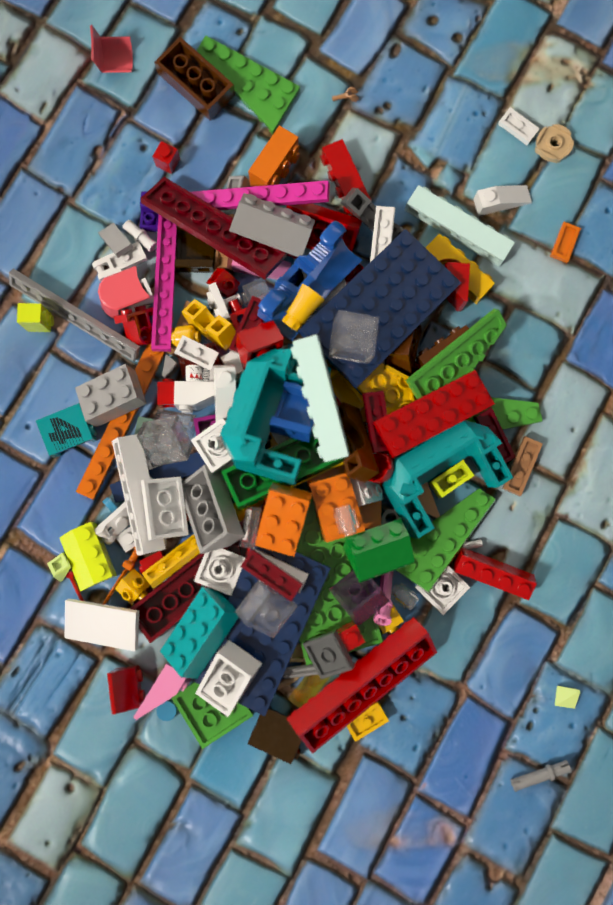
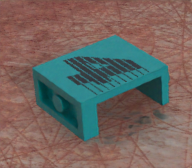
[36,403,97,458]

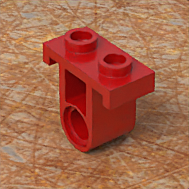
[113,305,153,346]

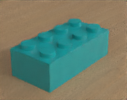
[160,587,241,679]

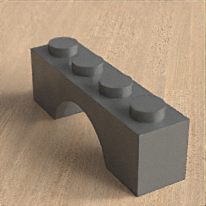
[341,188,404,241]

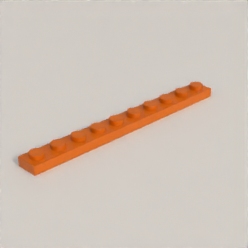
[76,327,175,500]

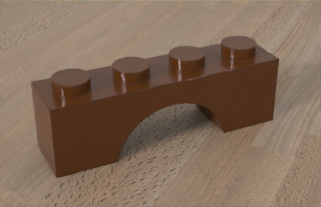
[338,402,379,483]

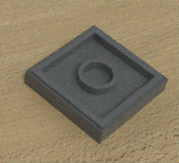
[303,630,355,679]

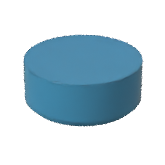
[102,497,118,513]
[156,700,177,721]

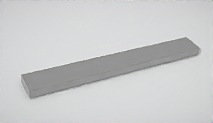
[9,269,140,362]

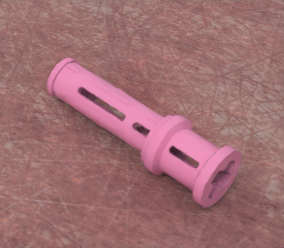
[374,571,394,626]

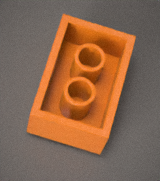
[248,125,300,187]
[307,473,365,543]
[255,482,312,557]

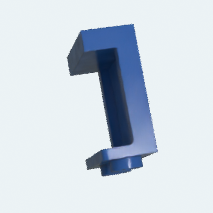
[270,382,315,442]

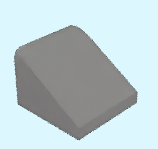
[226,176,250,189]
[162,354,179,379]

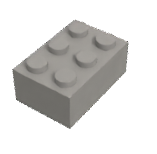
[75,364,147,427]

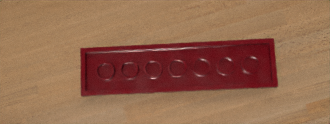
[141,177,287,280]

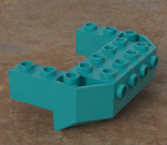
[220,349,331,486]
[382,420,513,538]

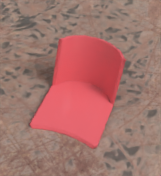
[90,24,133,73]
[98,266,150,319]

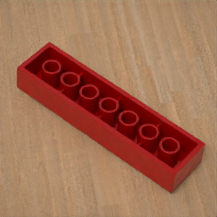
[286,617,438,754]

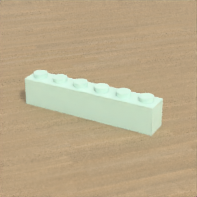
[405,185,515,267]
[291,335,350,462]

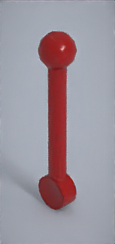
[66,571,84,601]

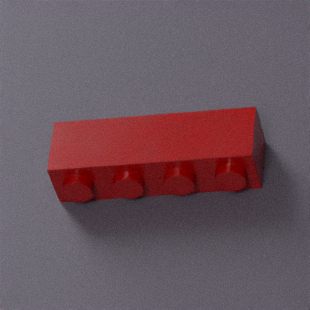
[320,139,371,218]
[454,547,537,600]

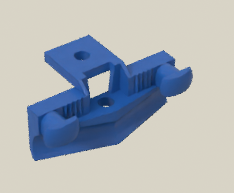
[257,221,363,341]

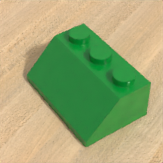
[343,518,415,583]

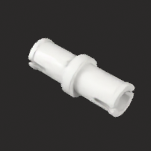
[123,220,157,252]

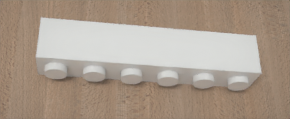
[112,434,166,556]

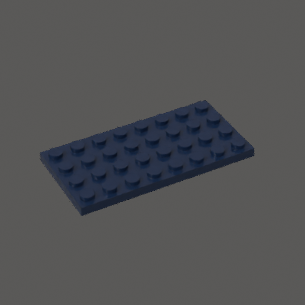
[298,229,461,388]
[193,536,331,716]

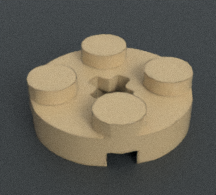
[535,124,574,163]

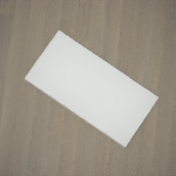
[65,599,139,651]

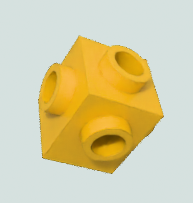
[115,569,150,605]

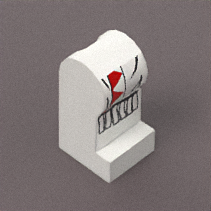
[186,365,214,382]

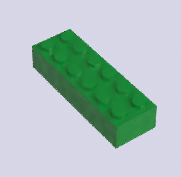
[221,432,348,510]

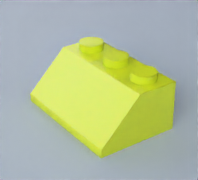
[59,522,117,591]

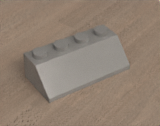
[229,193,315,257]
[182,465,244,554]

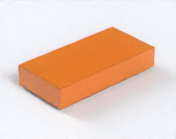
[550,222,581,263]

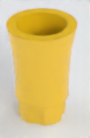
[282,284,325,332]

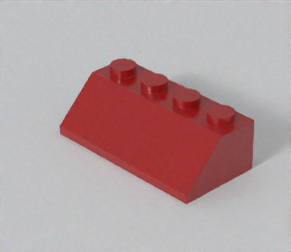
[286,203,362,252]

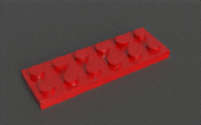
[373,370,495,458]

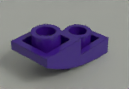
[140,191,159,232]

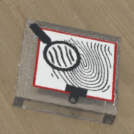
[239,507,261,549]

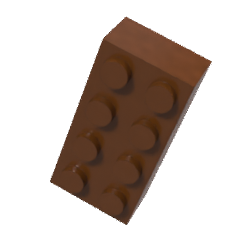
[155,37,235,121]

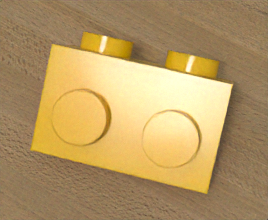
[346,701,389,742]

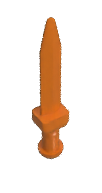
[103,547,140,605]

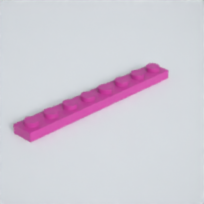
[191,180,330,210]
[151,215,177,352]

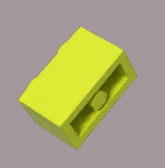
[17,303,54,332]
[428,460,474,499]

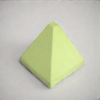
[47,552,71,582]
[555,686,580,709]

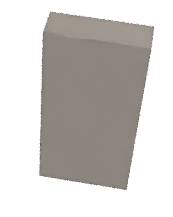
[98,223,133,258]

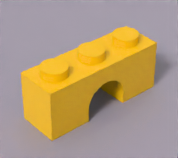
[181,299,236,351]

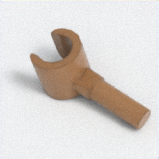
[332,87,359,102]

